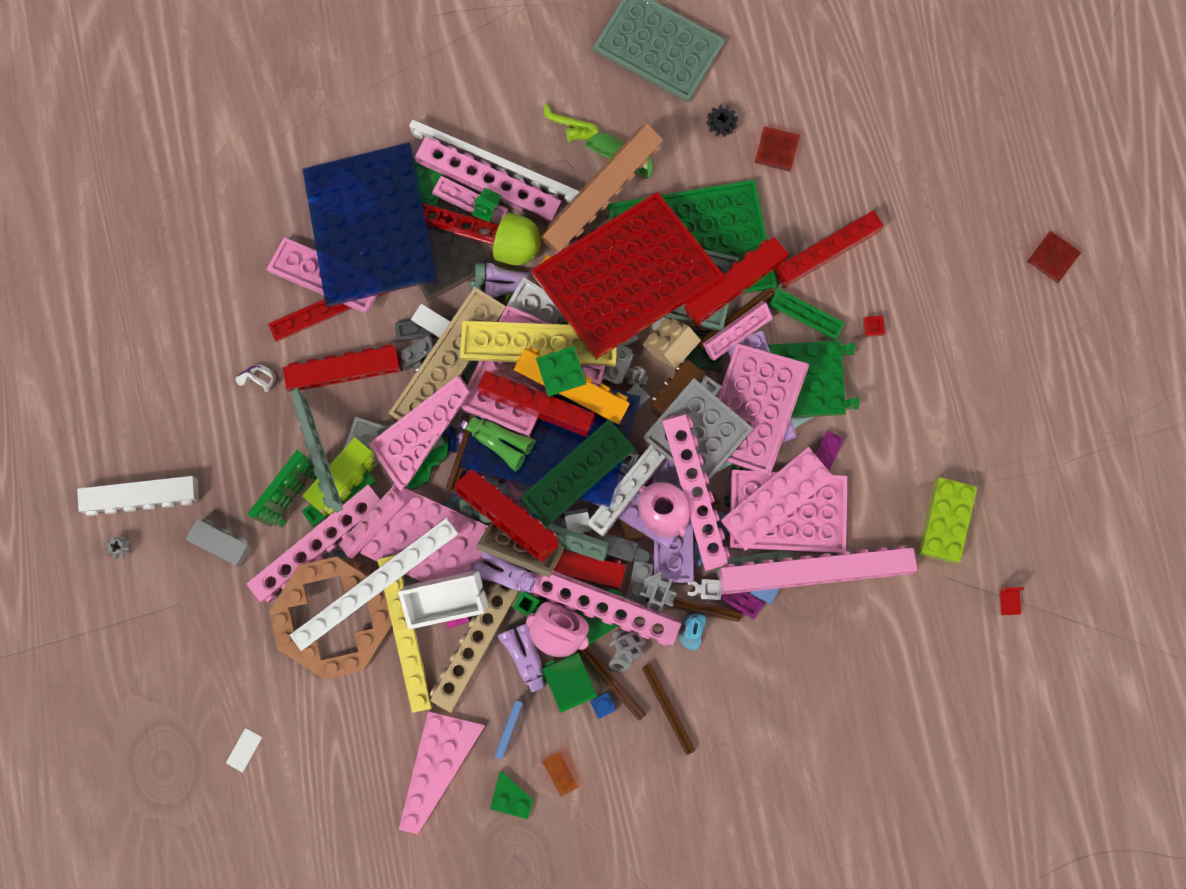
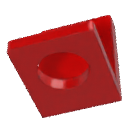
[999,587,1025,615]

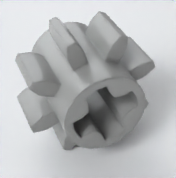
[625,366,649,387]
[105,535,131,559]

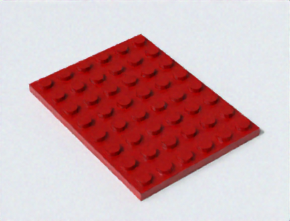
[531,192,724,360]

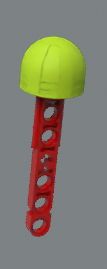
[389,197,541,265]

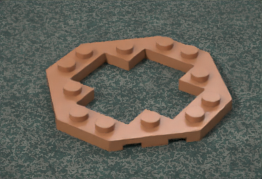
[269,556,392,679]

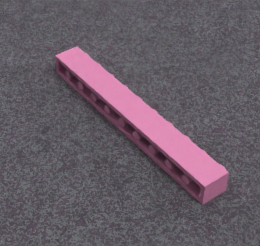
[718,545,918,595]

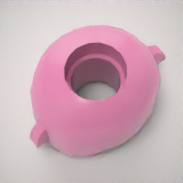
[638,482,690,539]
[526,602,589,657]

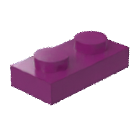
[815,430,845,471]
[721,592,764,620]

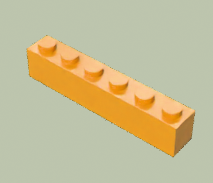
[514,346,630,424]

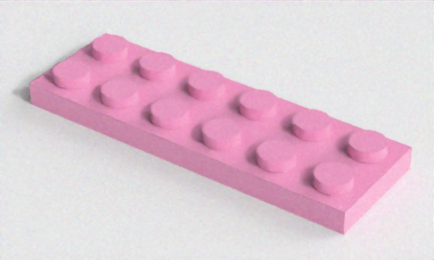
[267,237,384,314]
[720,447,834,551]

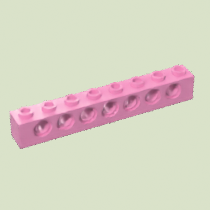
[415,137,561,225]
[662,412,730,571]
[246,485,381,603]
[529,571,682,646]

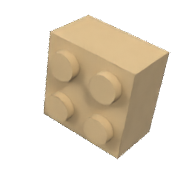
[643,318,701,369]

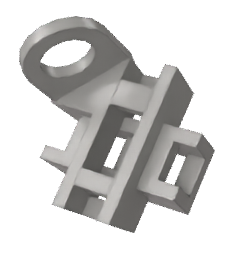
[640,572,677,612]
[608,629,646,672]

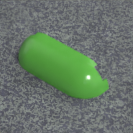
[584,132,653,179]

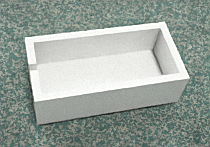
[398,570,488,630]

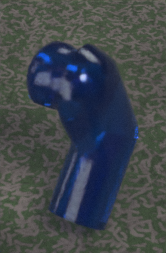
[443,426,458,453]

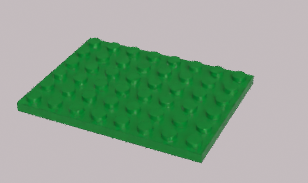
[608,180,777,295]

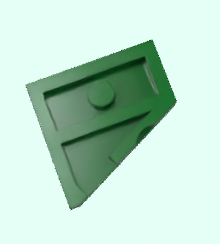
[490,771,533,820]

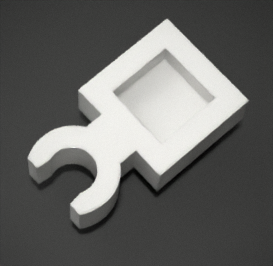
[687,579,721,600]

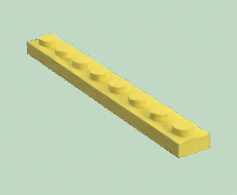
[377,555,432,713]

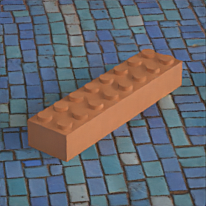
[540,124,663,252]

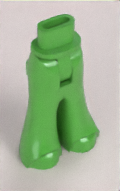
[466,416,536,472]

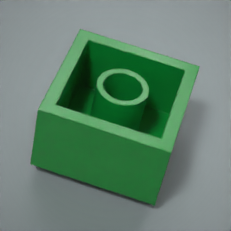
[536,345,587,396]

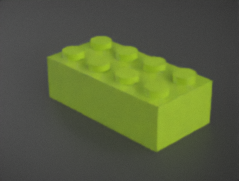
[302,437,378,517]
[917,477,977,564]

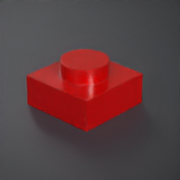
[863,316,885,337]

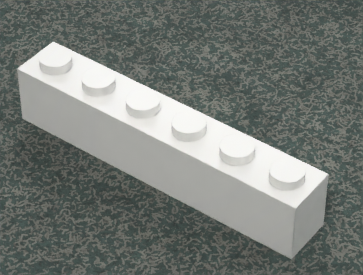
[77,476,199,516]

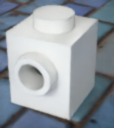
[561,508,591,534]

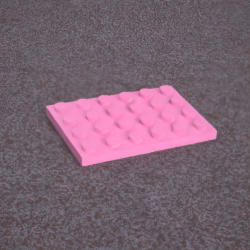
[459,305,551,437]
[718,343,809,476]
[729,470,847,553]
[360,483,488,582]

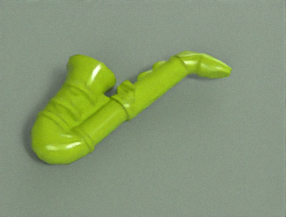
[544,103,599,143]

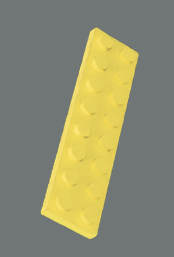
[460,321,617,366]

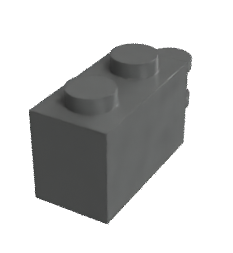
[598,533,650,564]

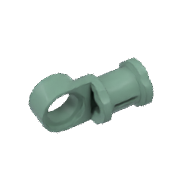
[468,263,486,293]

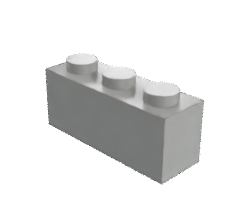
[185,518,252,567]

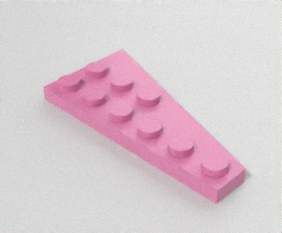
[368,376,471,492]
[399,712,486,834]

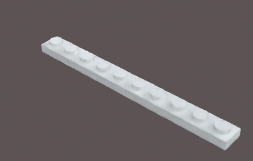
[409,120,579,203]
[587,376,722,537]
[290,518,459,651]

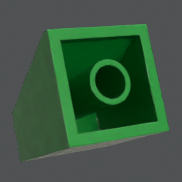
[543,653,598,713]

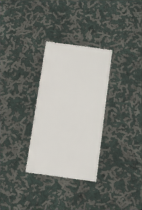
[226,728,262,773]

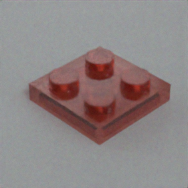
[754,126,800,172]
[1027,231,1081,283]

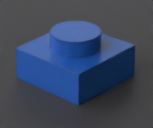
[590,693,616,719]

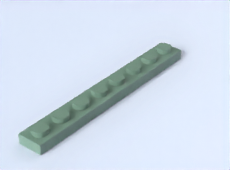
[290,388,343,513]
[459,498,608,562]

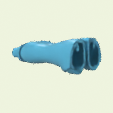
[679,613,706,650]

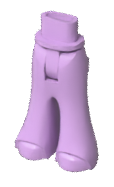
[485,263,542,298]
[472,551,537,593]
[497,624,546,692]

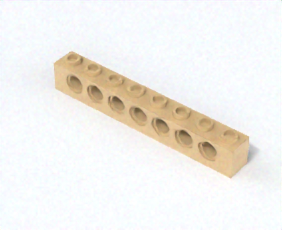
[430,568,519,713]

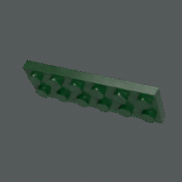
[520,419,635,527]

